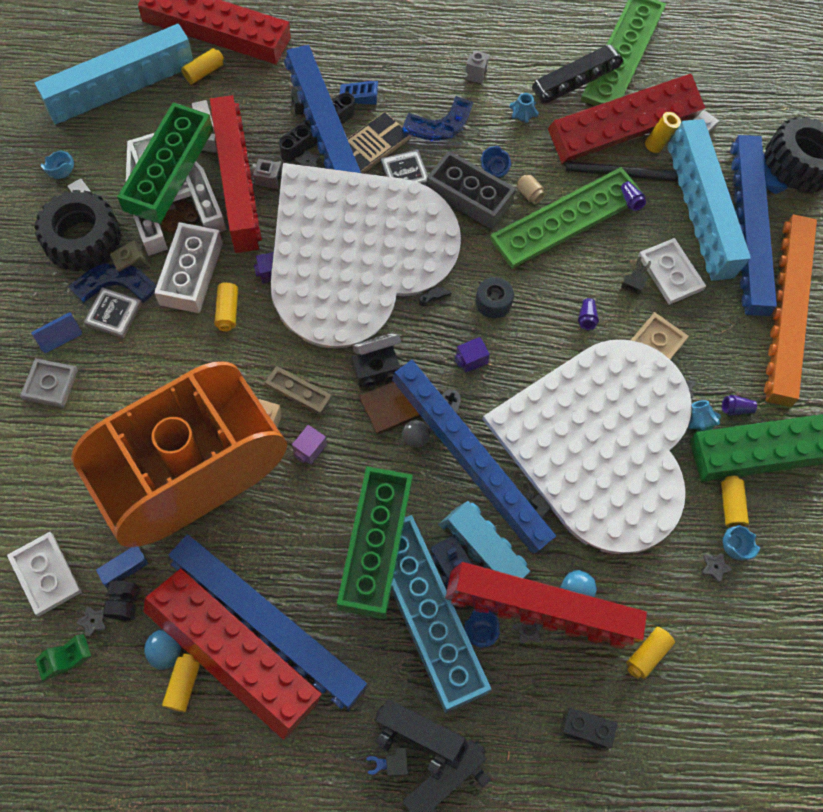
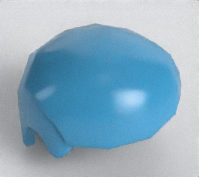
[41,151,74,179]
[723,525,760,561]
[560,570,597,597]
[144,630,182,670]

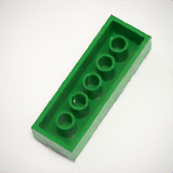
[117,102,213,224]
[690,414,823,482]
[337,466,413,620]

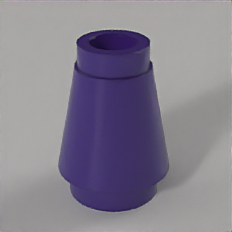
[620,181,646,211]
[578,298,599,330]
[722,394,757,416]

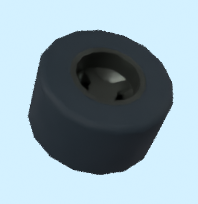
[475,277,514,318]

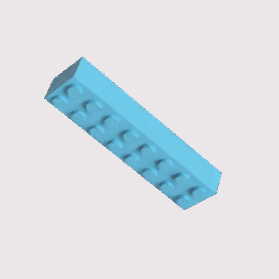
[35,24,193,125]
[668,119,751,281]
[391,515,491,713]

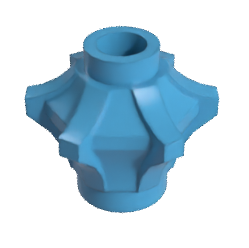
[509,93,539,123]
[688,400,721,431]

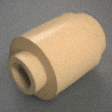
[517,175,546,204]

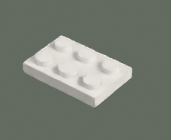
[638,238,706,305]
[7,532,82,617]

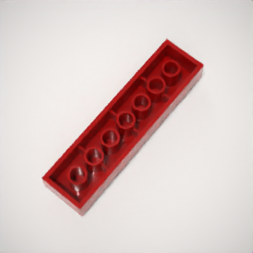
[138,0,291,64]
[548,73,706,164]
[210,95,262,253]
[445,562,647,649]
[143,568,322,740]

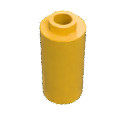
[181,48,224,85]
[645,112,681,153]
[214,283,238,331]
[721,476,749,528]
[626,627,675,679]
[162,654,200,712]

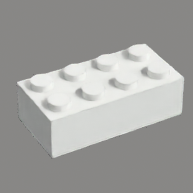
[154,222,223,313]

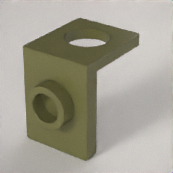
[111,240,152,271]

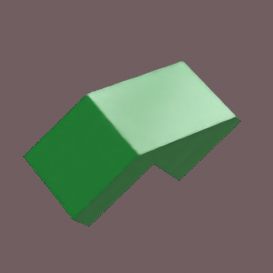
[35,634,91,681]

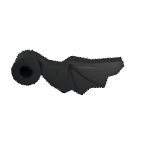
[419,287,452,307]

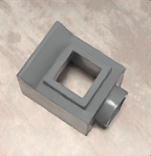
[465,51,489,84]
[251,159,282,189]

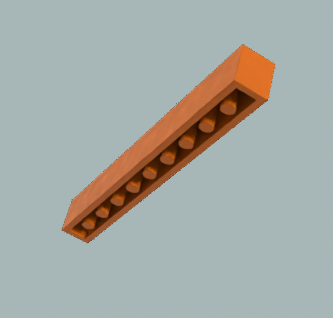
[764,214,817,407]

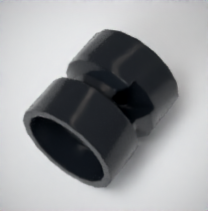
[103,581,140,621]

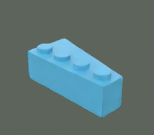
[438,501,530,578]

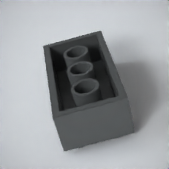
[426,151,516,230]

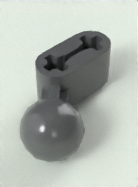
[402,390,461,448]

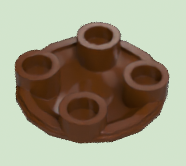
[159,198,198,234]

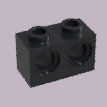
[559,707,618,751]

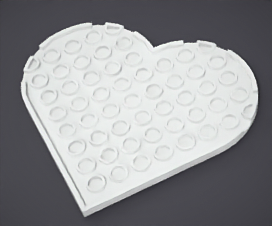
[271,163,461,348]
[482,340,691,554]

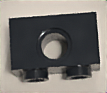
[352,346,400,388]

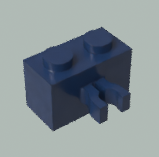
[430,535,472,589]

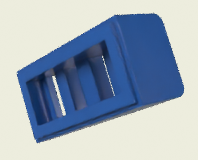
[339,81,378,105]

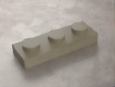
[265,366,332,416]

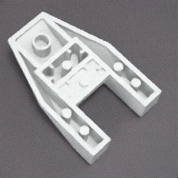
[126,133,226,256]

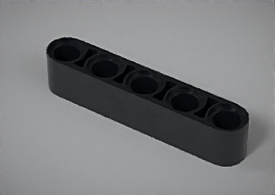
[532,45,623,103]
[279,92,355,161]

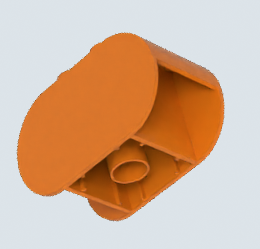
[71,361,287,547]

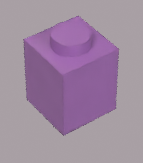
[292,425,327,465]

